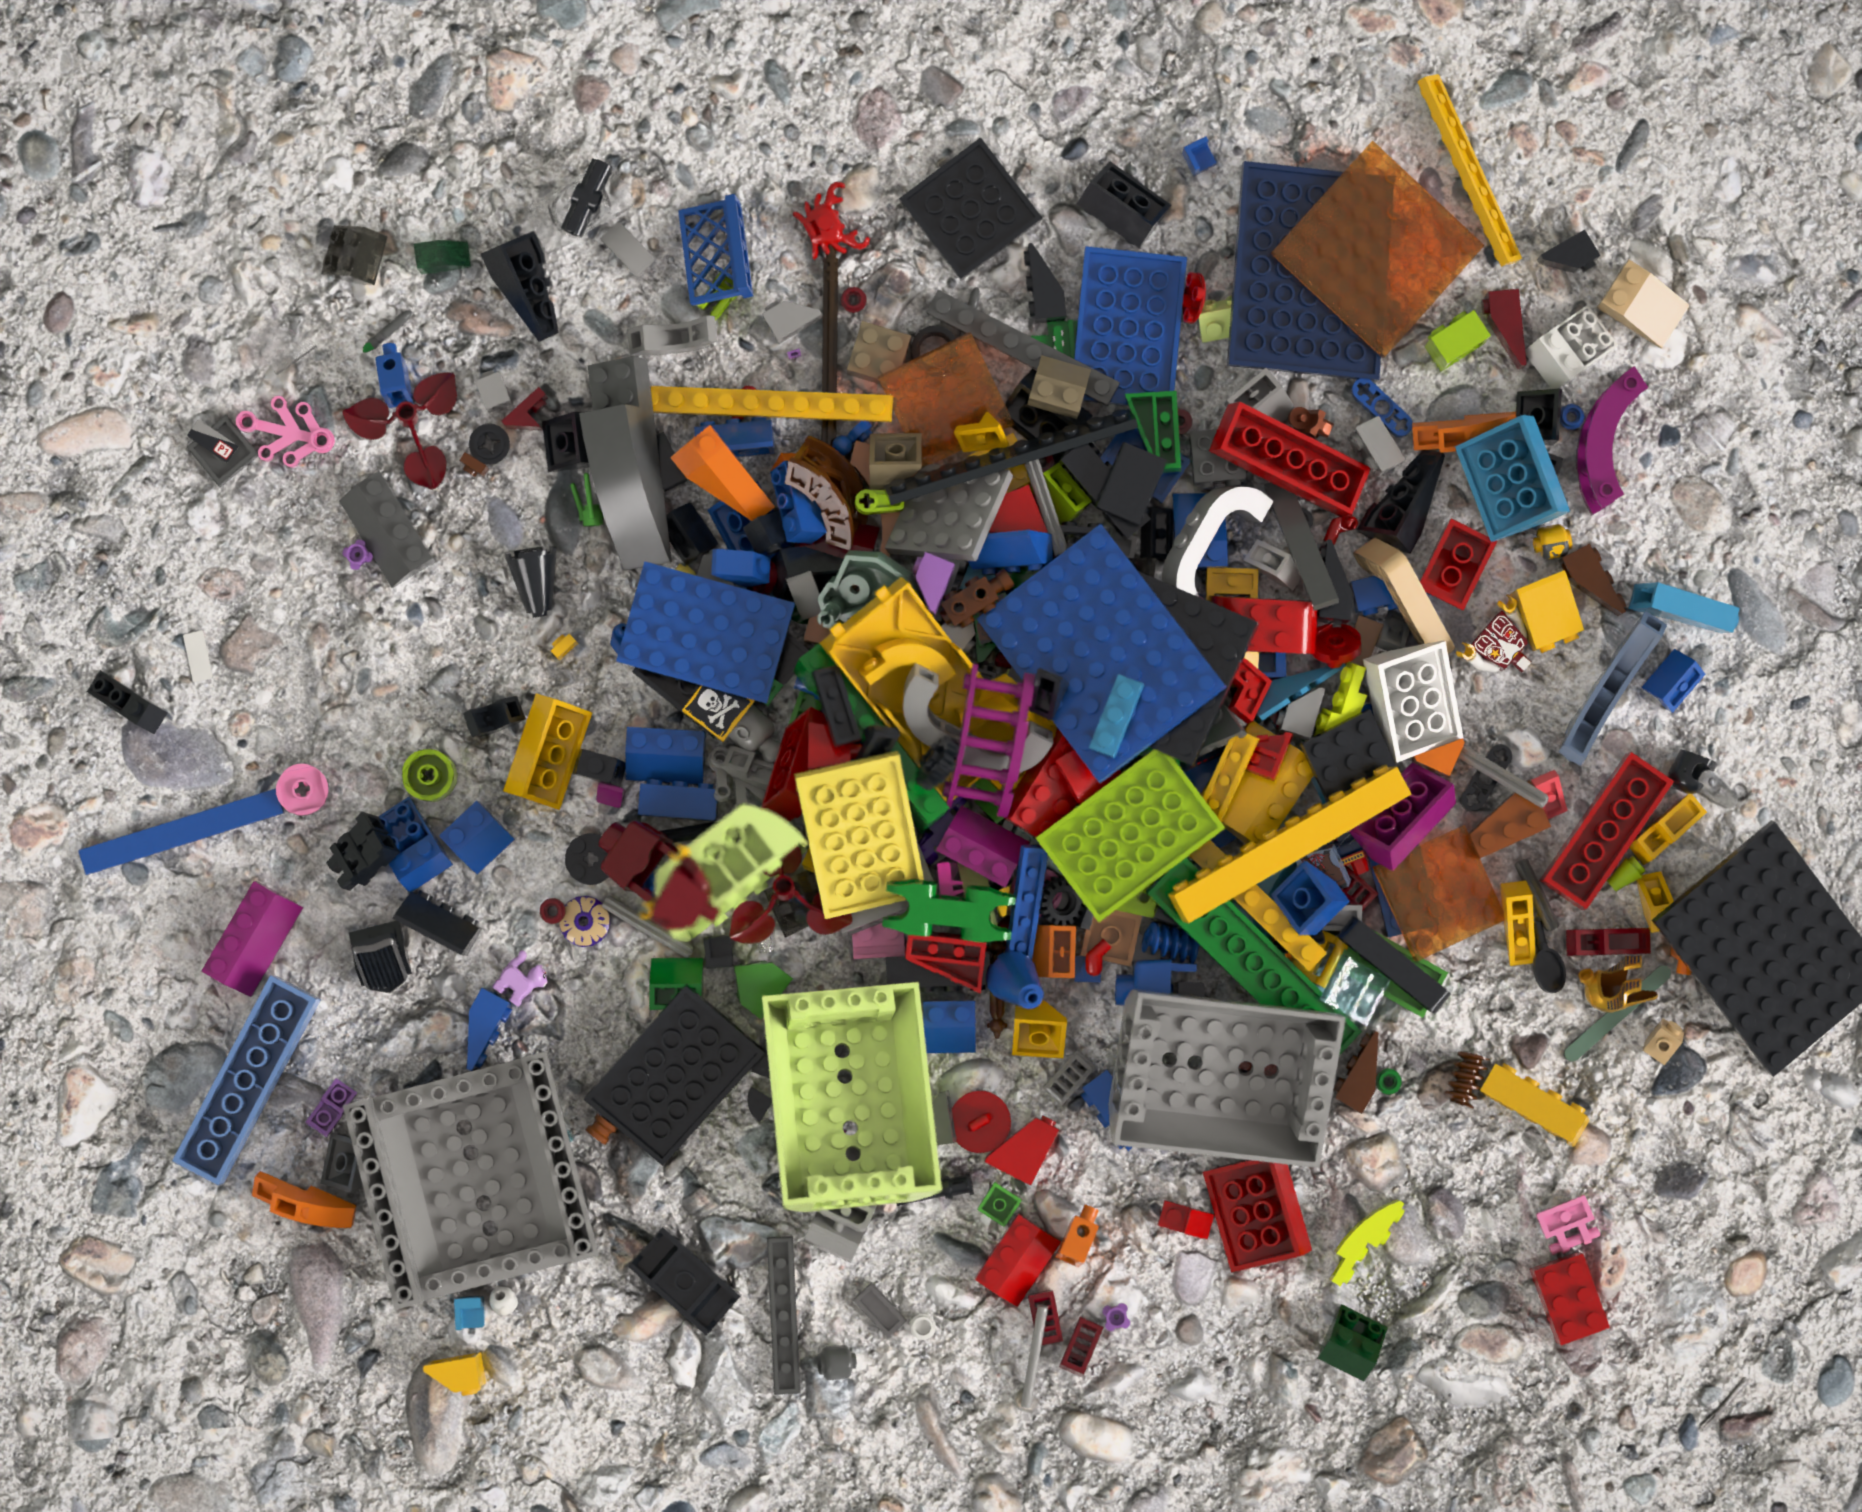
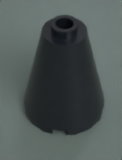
[505,546,557,618]

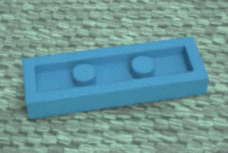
[1089,674,1144,758]

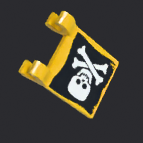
[682,686,755,742]

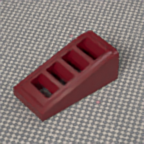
[1341,865,1378,911]
[1027,1289,1063,1345]
[1059,1317,1104,1377]

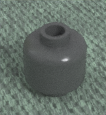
[817,1345,857,1380]

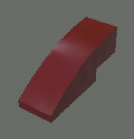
[1566,928,1651,956]

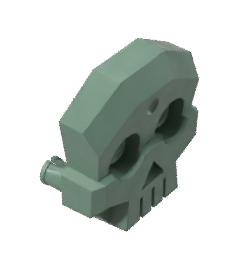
[817,550,925,630]

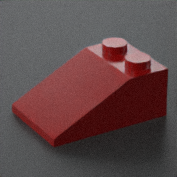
[1420,518,1498,611]

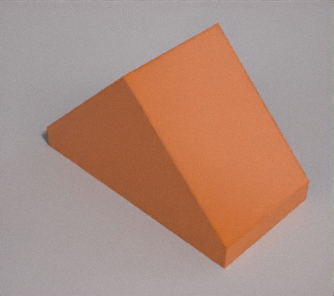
[1411,738,1465,777]

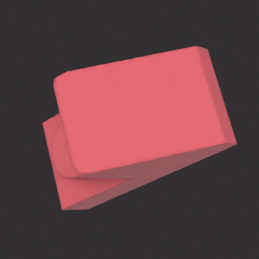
[1531,770,1567,819]

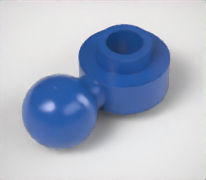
[832,421,873,456]

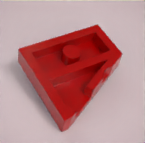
[1245,732,1293,781]

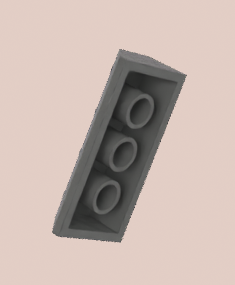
[339,471,436,588]

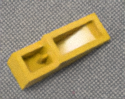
[1629,794,1707,865]

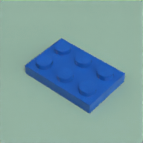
[1100,428,1191,504]

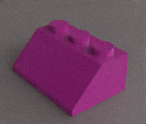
[936,805,1030,888]

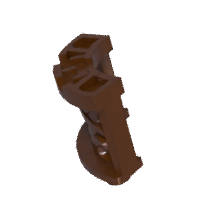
[785,436,868,550]

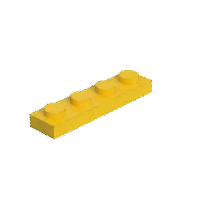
[1203,732,1260,822]

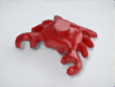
[792,182,870,260]

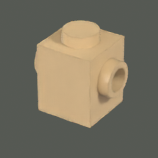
[1643,1018,1684,1065]

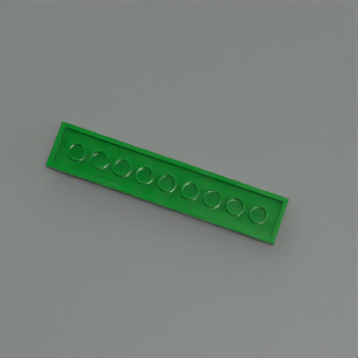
[1146,858,1362,1056]

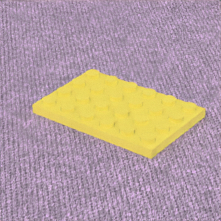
[795,751,924,919]

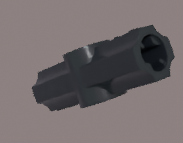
[561,158,613,238]

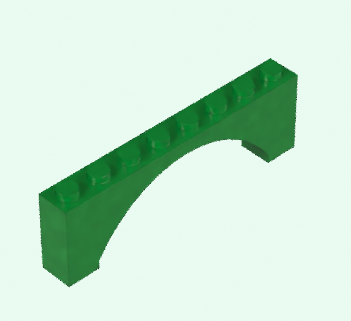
[793,644,949,834]

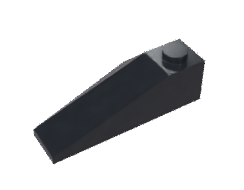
[481,231,559,342]
[1357,450,1445,554]

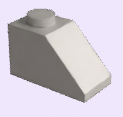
[762,301,823,344]
[1275,687,1325,741]

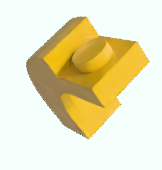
[858,638,956,686]

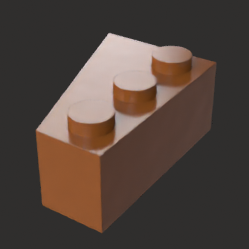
[1466,779,1551,859]

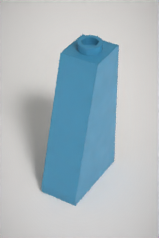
[1628,582,1740,633]

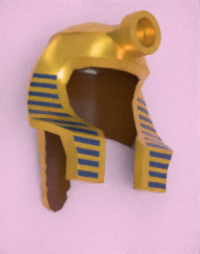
[1578,955,1658,1013]

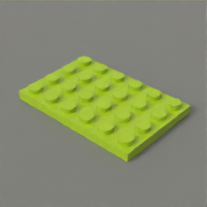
[1036,750,1225,922]

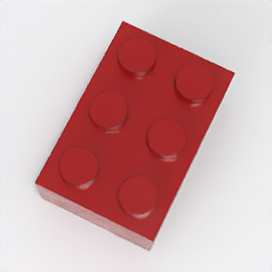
[1529,1251,1610,1346]

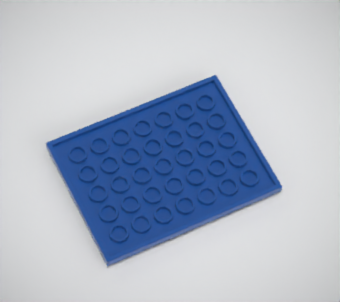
[977,524,1227,783]

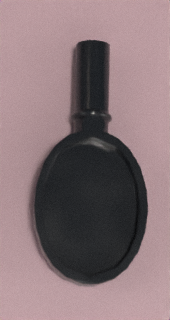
[1533,921,1566,994]

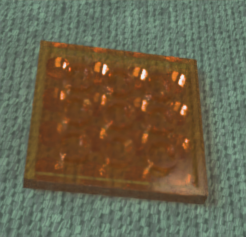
[877,332,1014,468]
[1372,825,1505,962]

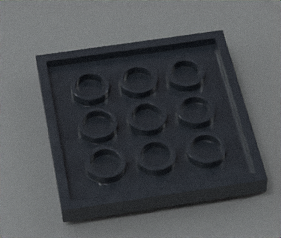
[899,137,1042,281]

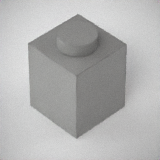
[475,370,513,413]

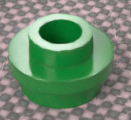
[1376,1068,1402,1095]

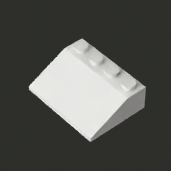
[1363,640,1463,762]

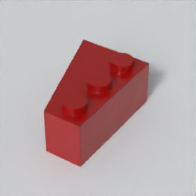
[905,931,987,994]

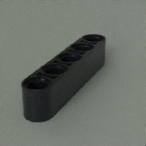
[1337,916,1451,1015]

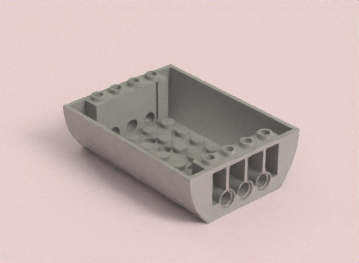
[1109,989,1346,1168]

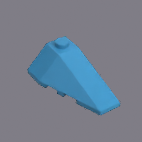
[1254,663,1346,724]

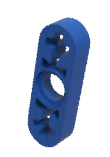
[1351,379,1413,438]

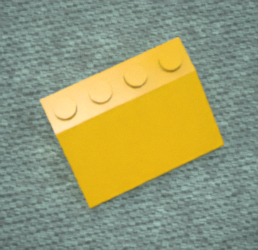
[1200,721,1314,844]

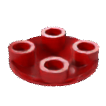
[1182,272,1206,324]

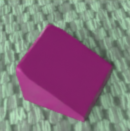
[596,782,626,808]

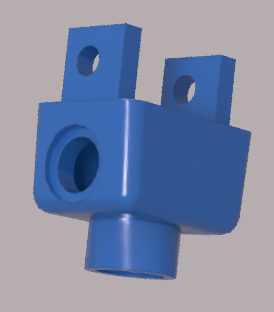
[1115,959,1197,1006]

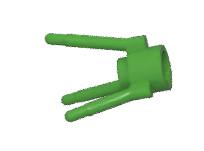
[570,473,604,527]

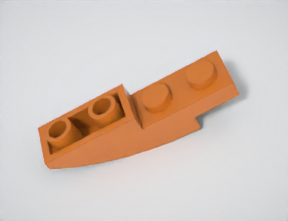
[1412,412,1516,453]
[252,1171,357,1228]

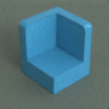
[454,1296,485,1330]

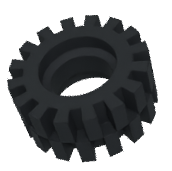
[1039,876,1085,926]

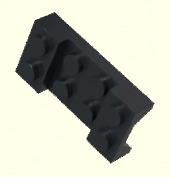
[628,1226,742,1336]

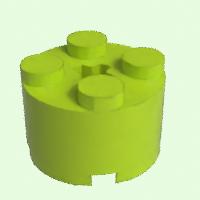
[402,749,458,802]

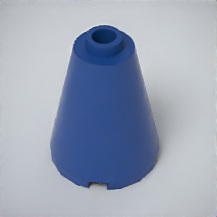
[986,951,1043,1009]

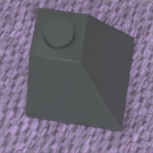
[320,1133,363,1193]

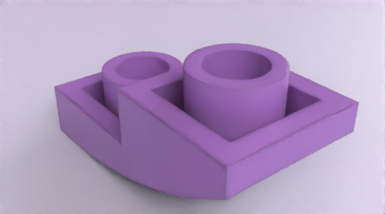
[306,1078,357,1138]

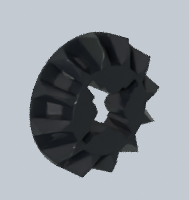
[469,424,510,465]

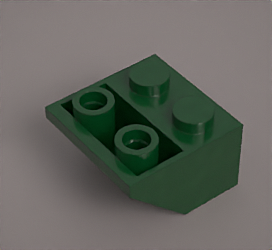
[1317,1304,1388,1382]

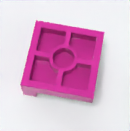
[937,862,964,896]

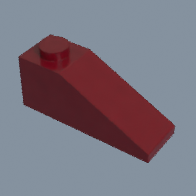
[1481,289,1527,369]

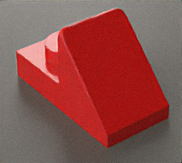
[1157,1200,1214,1239]

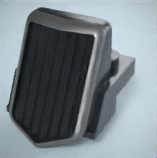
[349,921,412,993]

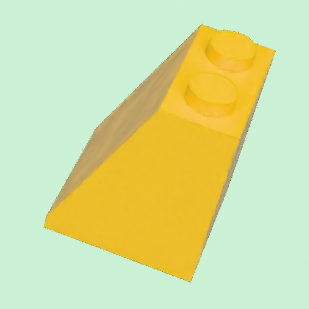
[1509,570,1584,653]

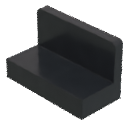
[666,502,718,565]

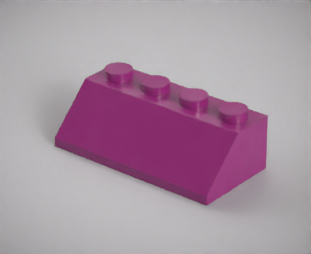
[1349,762,1456,871]
[201,881,304,997]

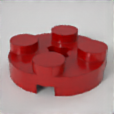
[1312,623,1362,668]

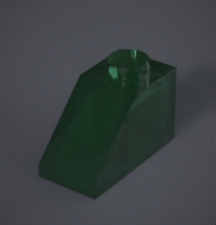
[414,240,472,275]

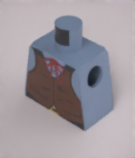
[1297,844,1351,889]

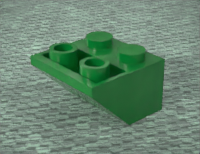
[649,958,703,1010]

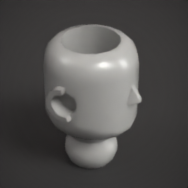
[728,704,781,763]

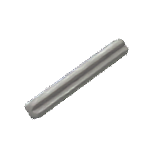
[1025,459,1067,557]
[1459,746,1549,808]
[602,896,694,958]

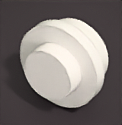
[910,1313,936,1340]

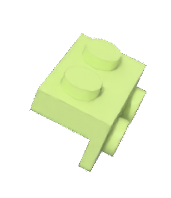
[1198,296,1232,343]

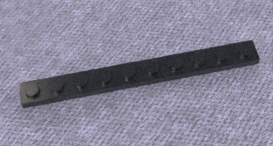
[884,409,1138,505]

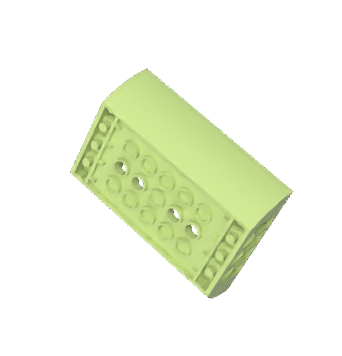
[655,804,810,942]
[762,982,942,1212]

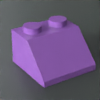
[913,552,955,617]

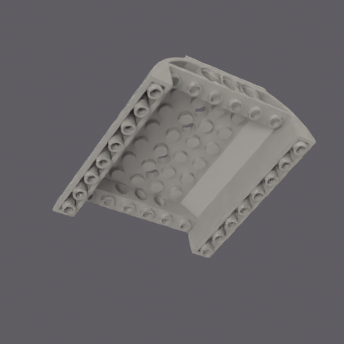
[343,1051,599,1310]

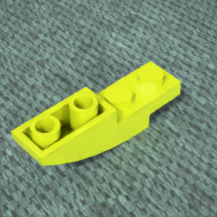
[1313,662,1367,737]
[1329,1200,1405,1287]

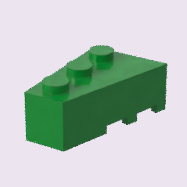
[1125,391,1181,473]

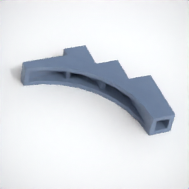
[1559,611,1667,766]

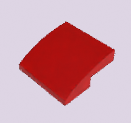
[1054,750,1122,805]

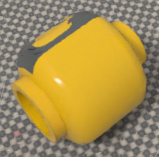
[1533,524,1572,560]

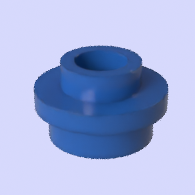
[1560,404,1584,430]

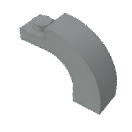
[627,316,717,355]

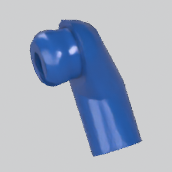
[610,623,626,654]

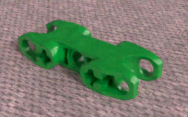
[882,879,1016,943]

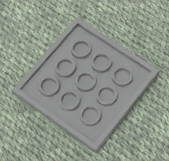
[885,464,1013,561]

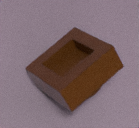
[459,452,489,477]

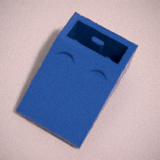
[378,796,453,893]

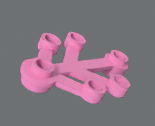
[236,396,335,468]

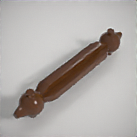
[987,940,1007,1039]

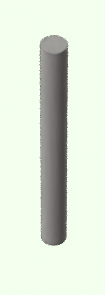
[1021,1304,1048,1408]

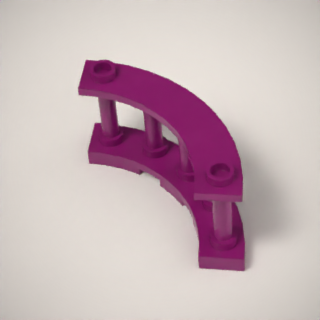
[1576,366,1648,516]
[942,664,1035,818]

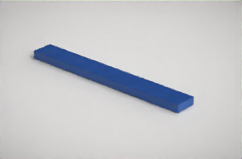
[78,789,285,875]

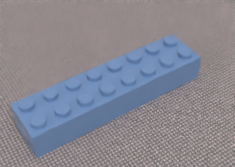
[172,975,321,1185]

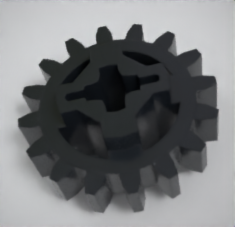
[916,736,960,791]

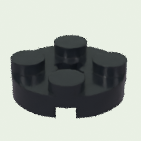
[565,833,609,885]

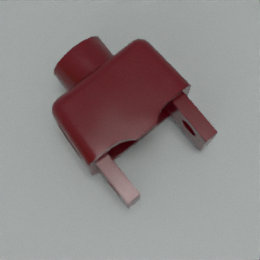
[598,821,681,902]

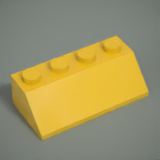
[503,693,592,810]

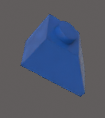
[711,549,770,588]

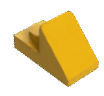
[954,412,1009,452]

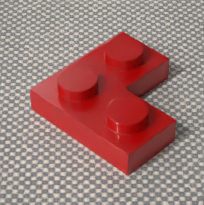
[1228,657,1272,724]

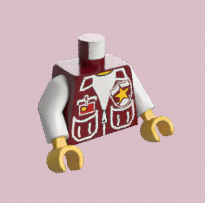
[1456,594,1532,673]

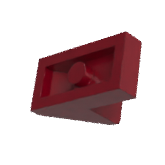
[501,387,548,430]

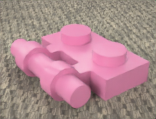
[1535,1195,1601,1255]

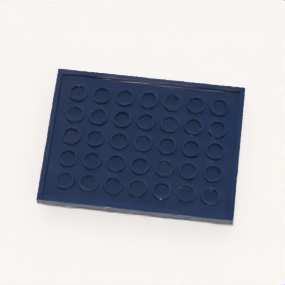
[1227,161,1394,381]

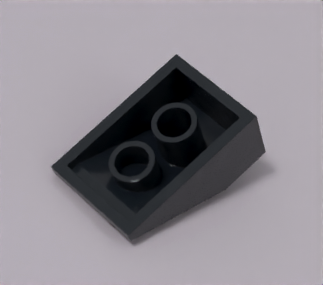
[772,546,844,602]

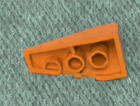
[670,425,775,521]

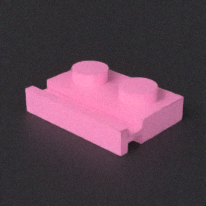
[852,923,905,959]

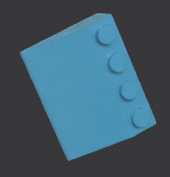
[1455,415,1571,542]

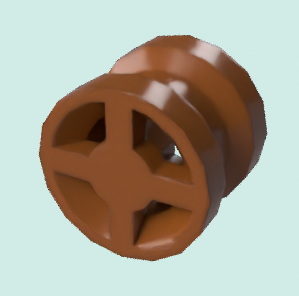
[585,1113,618,1145]

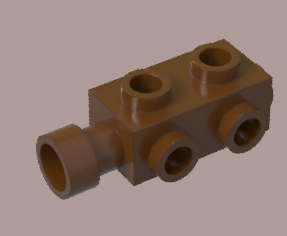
[939,569,1015,629]

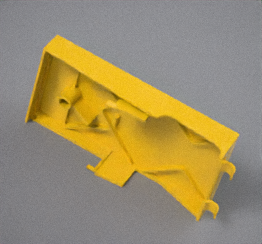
[820,577,1014,802]

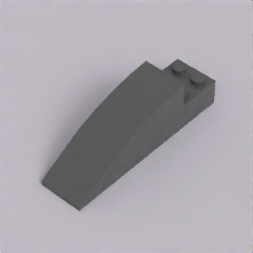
[579,356,672,570]

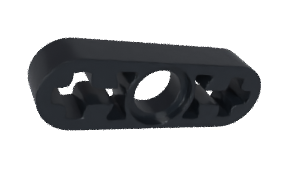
[1460,744,1512,811]

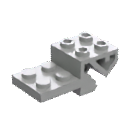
[804,1147,877,1263]

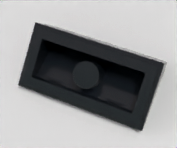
[1140,507,1173,560]

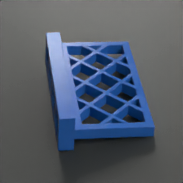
[678,194,753,306]

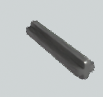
[1515,859,1559,931]

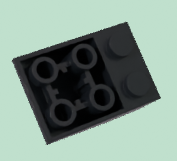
[1317,540,1353,625]

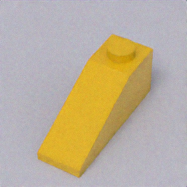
[1500,880,1535,966]

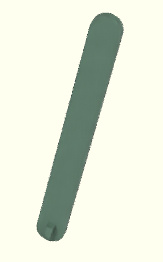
[1564,965,1671,1061]

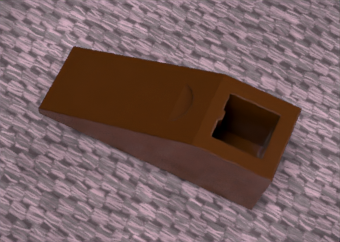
[1558,544,1626,616]
[1333,1030,1379,1114]

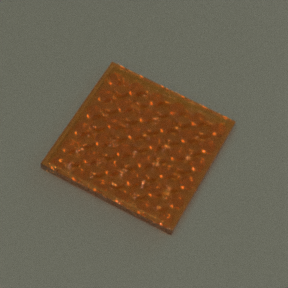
[1271,141,1485,358]

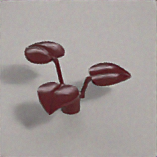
[343,372,457,490]
[729,845,853,944]

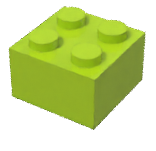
[1424,310,1491,372]

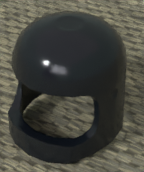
[1668,749,1717,794]

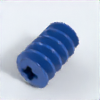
[1141,922,1199,964]

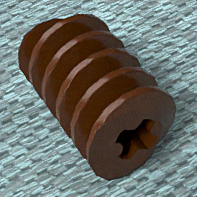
[1444,1051,1490,1109]

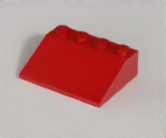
[1203,1160,1312,1273]

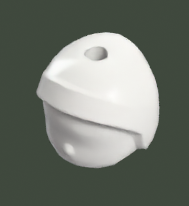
[489,1286,518,1316]

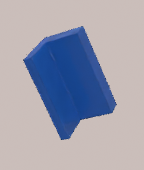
[1642,649,1706,713]

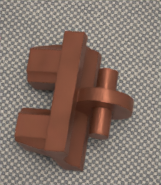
[1288,407,1334,438]

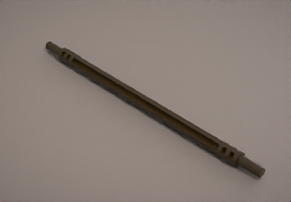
[821,245,839,482]

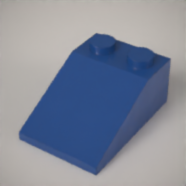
[1172,493,1228,570]

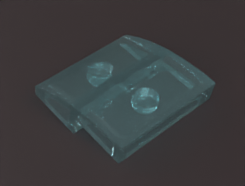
[1319,955,1391,1026]

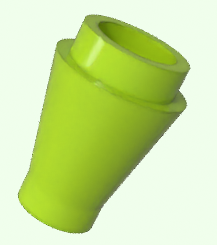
[1607,855,1646,892]

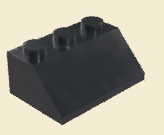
[1077,161,1172,248]
[997,369,1093,463]
[392,890,482,956]

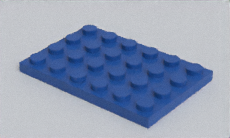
[1074,246,1187,406]
[616,561,795,704]

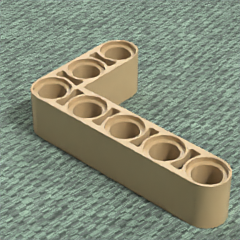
[1353,538,1455,654]

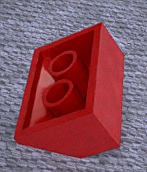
[974,1213,1061,1307]

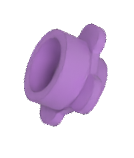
[342,540,373,570]
[1102,1303,1130,1331]

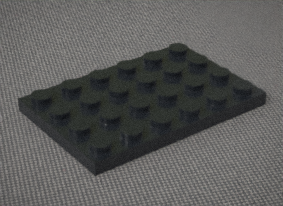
[584,983,765,1166]

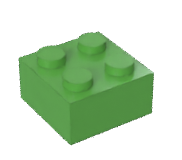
[977,1182,1022,1228]

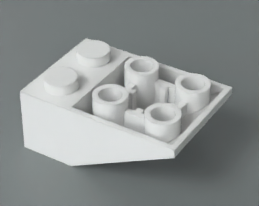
[1525,305,1618,389]

